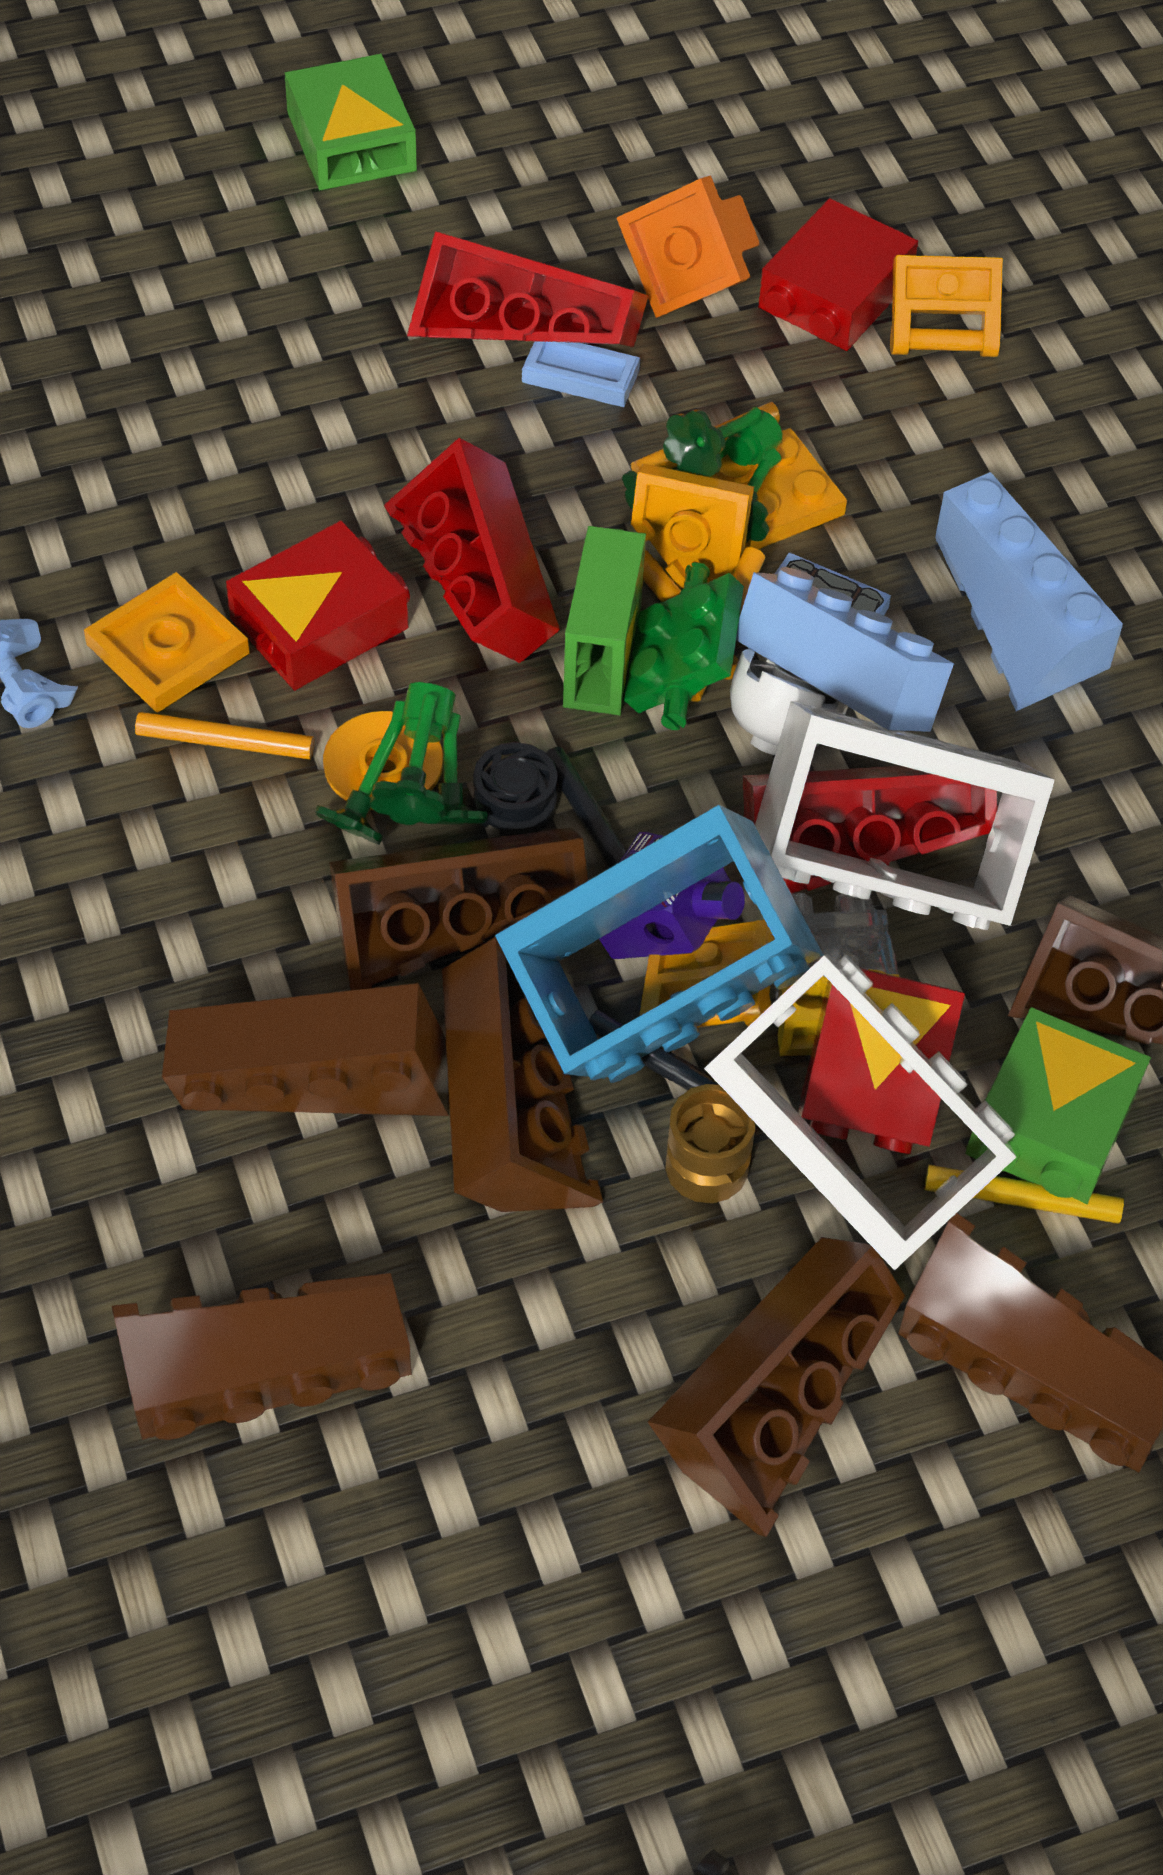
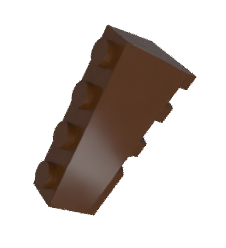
[329,827,588,991]
[1008,895,1163,1045]
[442,937,603,1212]
[898,1213,1163,1473]
[648,1237,905,1537]
[112,1273,412,1440]

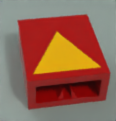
[226,520,410,691]
[798,968,965,1154]

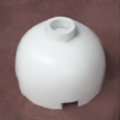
[730,648,848,755]

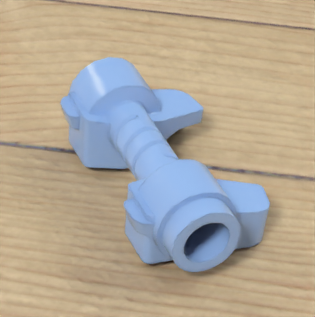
[0,619,78,728]

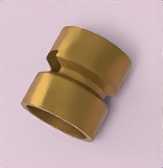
[665,1084,755,1203]

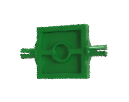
[624,562,744,730]

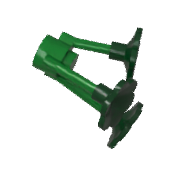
[622,407,783,544]
[315,682,488,845]

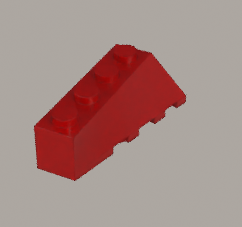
[407,231,649,347]
[383,438,560,663]
[743,766,997,893]

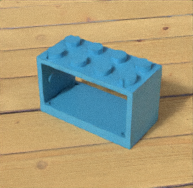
[495,805,823,1083]

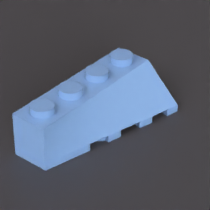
[935,472,1123,711]
[736,567,954,732]

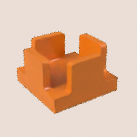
[617,175,759,318]

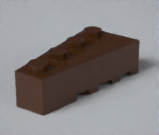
[162,983,449,1116]

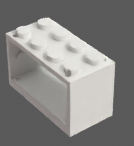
[755,701,1055,930]
[704,953,1016,1270]

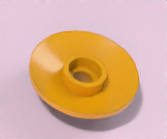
[323,711,443,810]

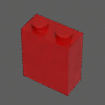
[758,198,918,351]

